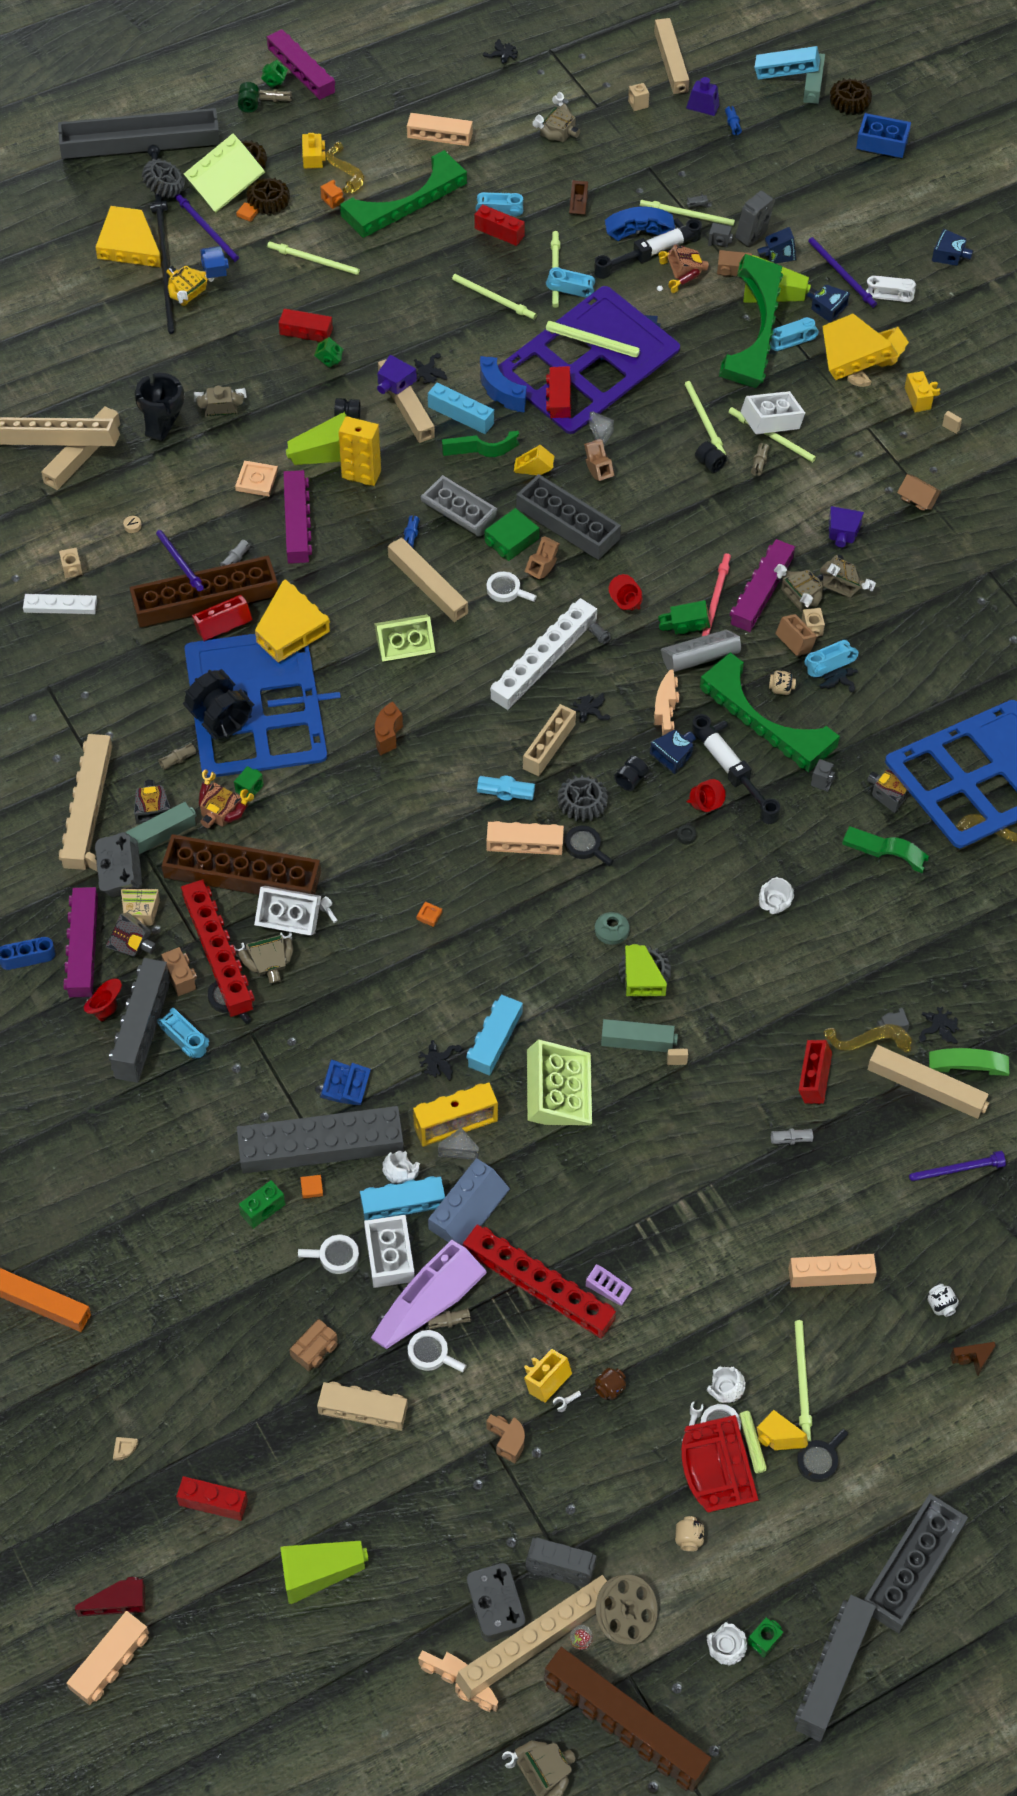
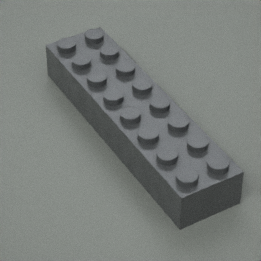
[237,1106,404,1174]

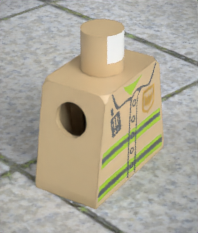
[121,889,160,926]

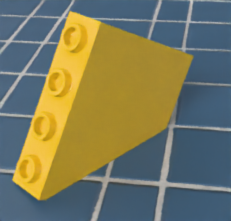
[96,206,161,267]
[822,314,898,380]
[255,579,330,662]

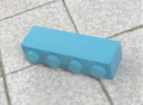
[755,46,820,80]
[428,383,494,434]
[466,995,523,1076]
[360,1176,445,1221]

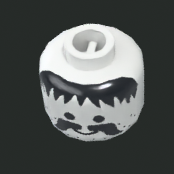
[927,1284,959,1317]

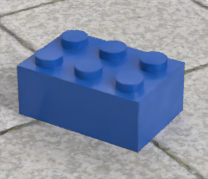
[856,113,911,158]

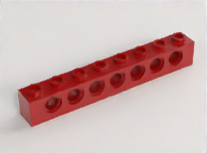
[181,880,255,1017]
[463,1224,616,1339]

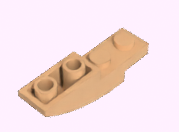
[654,670,679,736]
[418,1650,498,1712]

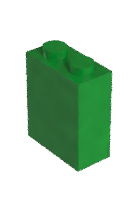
[485,508,540,561]

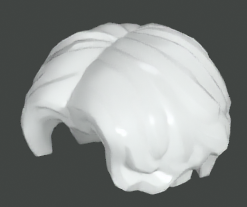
[759,877,794,914]
[382,1151,420,1184]
[707,1366,746,1403]
[707,1622,747,1666]

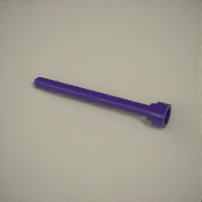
[909,1151,1006,1181]

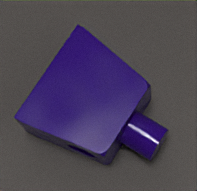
[686,77,720,116]
[377,355,417,394]
[829,506,864,547]

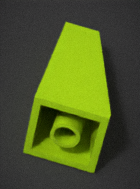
[743,255,811,303]
[286,412,346,465]
[280,1541,368,1604]

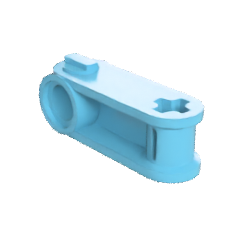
[475,192,523,216]
[546,267,595,298]
[770,317,819,351]
[804,640,859,677]
[157,1008,209,1059]

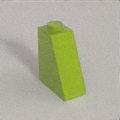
[625,944,667,996]

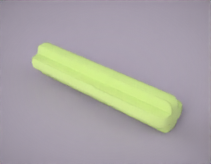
[739,1411,767,1474]

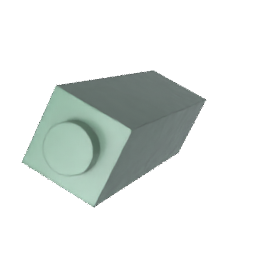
[803,53,825,104]
[126,802,197,854]
[601,1019,678,1052]

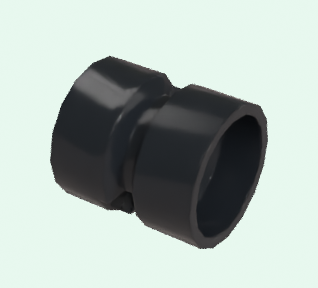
[334,398,361,420]
[695,441,727,473]
[614,756,649,791]

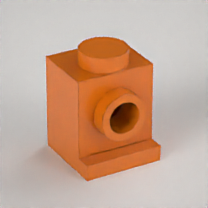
[320,180,345,209]

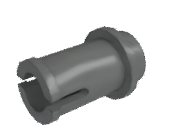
[687,194,708,208]
[588,622,611,644]

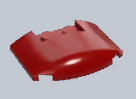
[681,1415,758,1513]

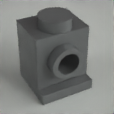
[708,223,734,247]
[811,759,835,792]
[877,1008,909,1039]

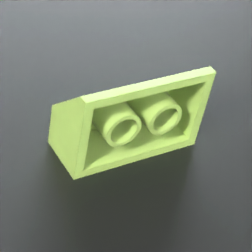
[374,615,435,662]

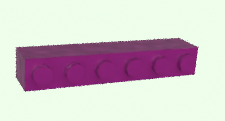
[267,29,335,100]
[284,470,312,564]
[729,539,795,632]
[64,887,98,998]

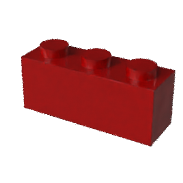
[474,204,525,246]
[279,309,333,342]
[546,366,571,418]
[192,595,253,641]
[798,1040,832,1104]
[176,1476,248,1521]

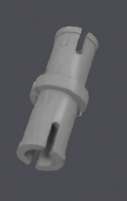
[221,540,250,566]
[771,1128,813,1145]

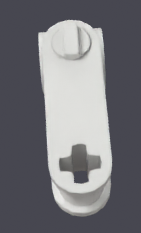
[866,276,916,302]

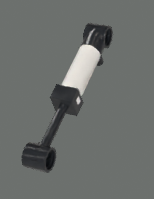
[594,218,702,279]
[692,714,780,824]

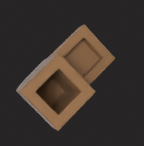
[584,439,615,481]
[525,536,560,579]
[486,1414,525,1464]

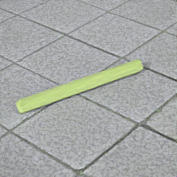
[546,321,640,358]

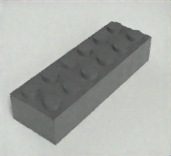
[516,474,621,560]
[109,958,171,1083]
[864,1493,968,1634]
[794,1595,876,1742]

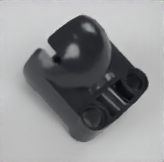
[134,373,185,441]

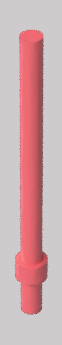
[701,553,731,637]

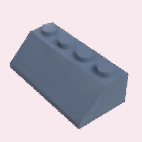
[428,1158,510,1246]

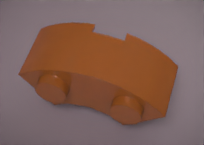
[375,702,403,756]

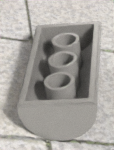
[421,475,497,536]
[661,629,741,672]

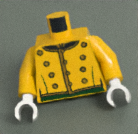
[166,265,214,306]

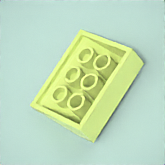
[184,134,265,213]
[527,1039,592,1125]

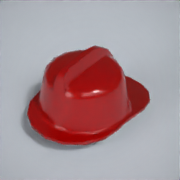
[609,574,643,610]
[687,779,726,812]
[84,979,122,1021]

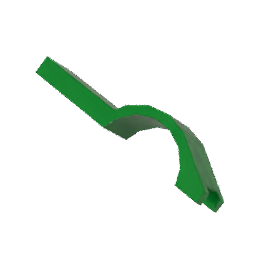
[442,431,519,457]
[842,826,929,873]

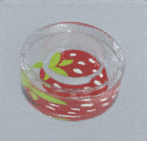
[570,1625,593,1650]

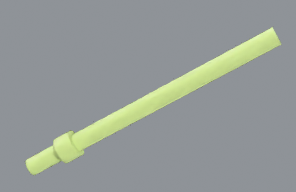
[640,200,735,226]
[551,231,560,308]
[267,241,360,275]
[452,274,537,320]
[685,381,726,455]
[728,407,816,462]
[794,1320,812,1442]

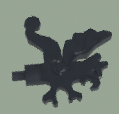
[483,39,518,64]
[414,353,447,384]
[819,665,858,692]
[571,693,610,723]
[919,1007,959,1044]
[418,1040,462,1081]

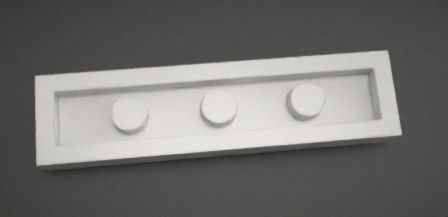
[23,594,97,614]

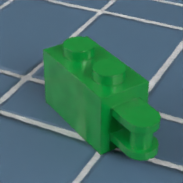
[658,600,711,634]

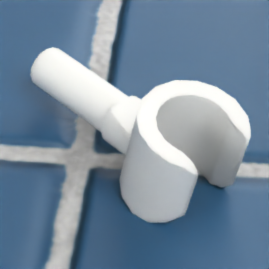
[319,897,338,923]
[553,1391,581,1412]
[689,1401,703,1426]

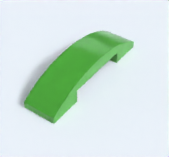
[929,1048,1009,1076]

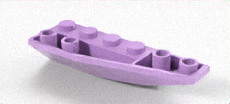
[371,1240,487,1349]

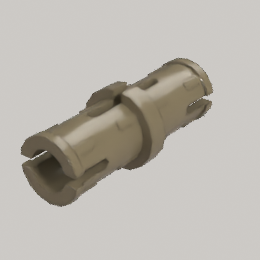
[259,89,292,102]
[751,443,769,476]
[158,743,196,770]
[428,1308,471,1330]

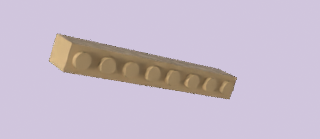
[0,417,120,446]
[59,734,112,870]
[455,1575,612,1700]

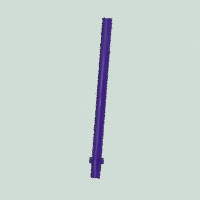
[176,194,239,262]
[808,237,877,308]
[156,530,204,591]

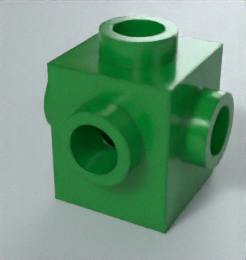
[261,59,288,88]
[314,337,343,368]

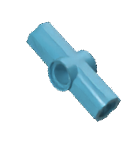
[477,776,535,801]

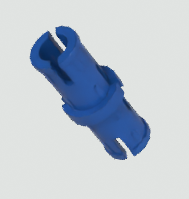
[725,106,742,135]
[404,515,420,548]

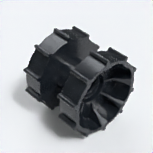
[183,669,255,740]

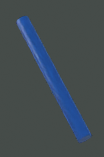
[267,692,341,707]

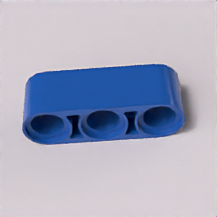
[0,937,56,970]

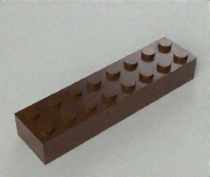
[129,555,278,628]
[162,834,321,895]
[544,1647,712,1792]

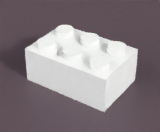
[741,391,805,434]
[254,886,321,935]
[364,1215,414,1288]

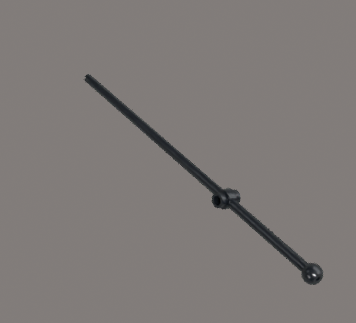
[148,145,174,334]

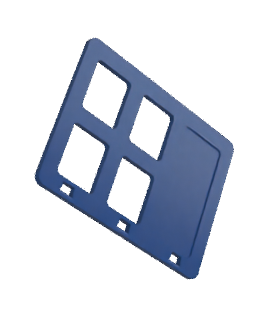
[185,634,327,778]
[885,700,1017,848]

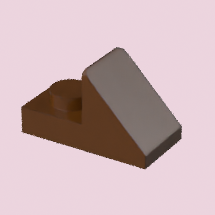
[569,180,588,215]
[950,1342,996,1376]

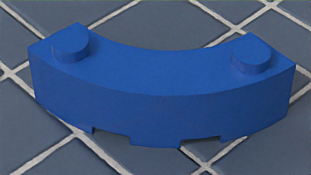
[605,207,675,241]
[200,246,229,279]
[480,356,527,412]

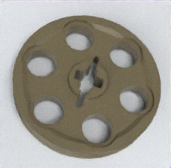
[596,1575,658,1645]

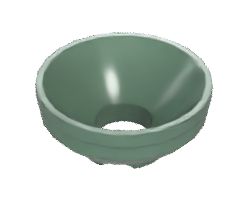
[595,912,630,945]

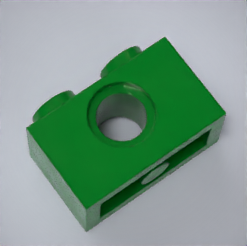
[239,1180,285,1229]

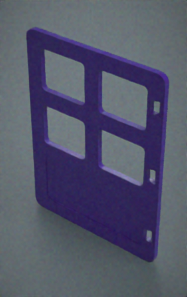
[498,286,680,434]

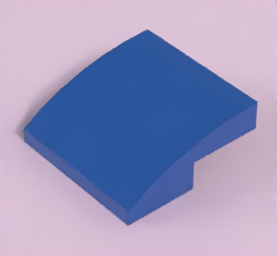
[320,1060,371,1105]

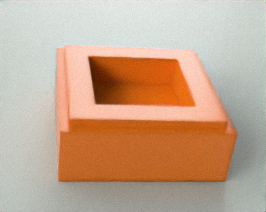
[236,202,259,222]
[416,902,442,927]
[301,1175,323,1198]

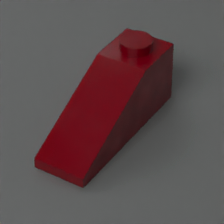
[75,1577,145,1617]

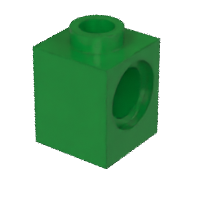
[234,766,264,798]
[747,1617,783,1658]

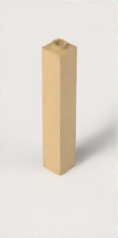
[654,18,689,94]
[378,359,435,443]
[41,406,120,490]
[388,538,468,622]
[867,1045,989,1119]

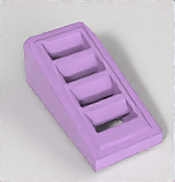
[586,1264,632,1306]

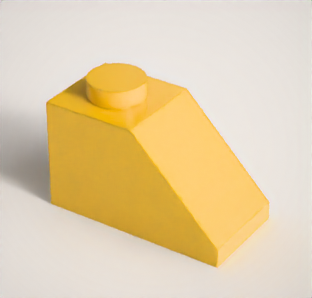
[514,445,554,475]
[757,1410,808,1450]

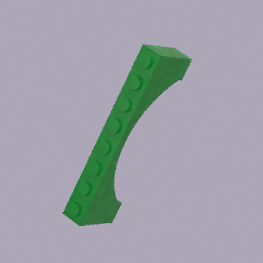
[340,150,467,238]
[719,254,783,388]
[700,652,840,772]

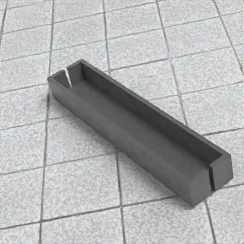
[58,108,220,159]

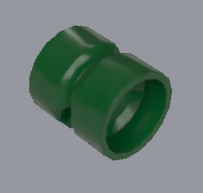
[238,82,259,113]

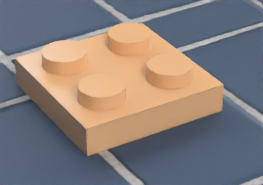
[235,461,278,497]

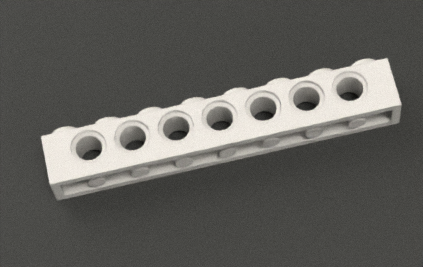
[490,598,597,710]

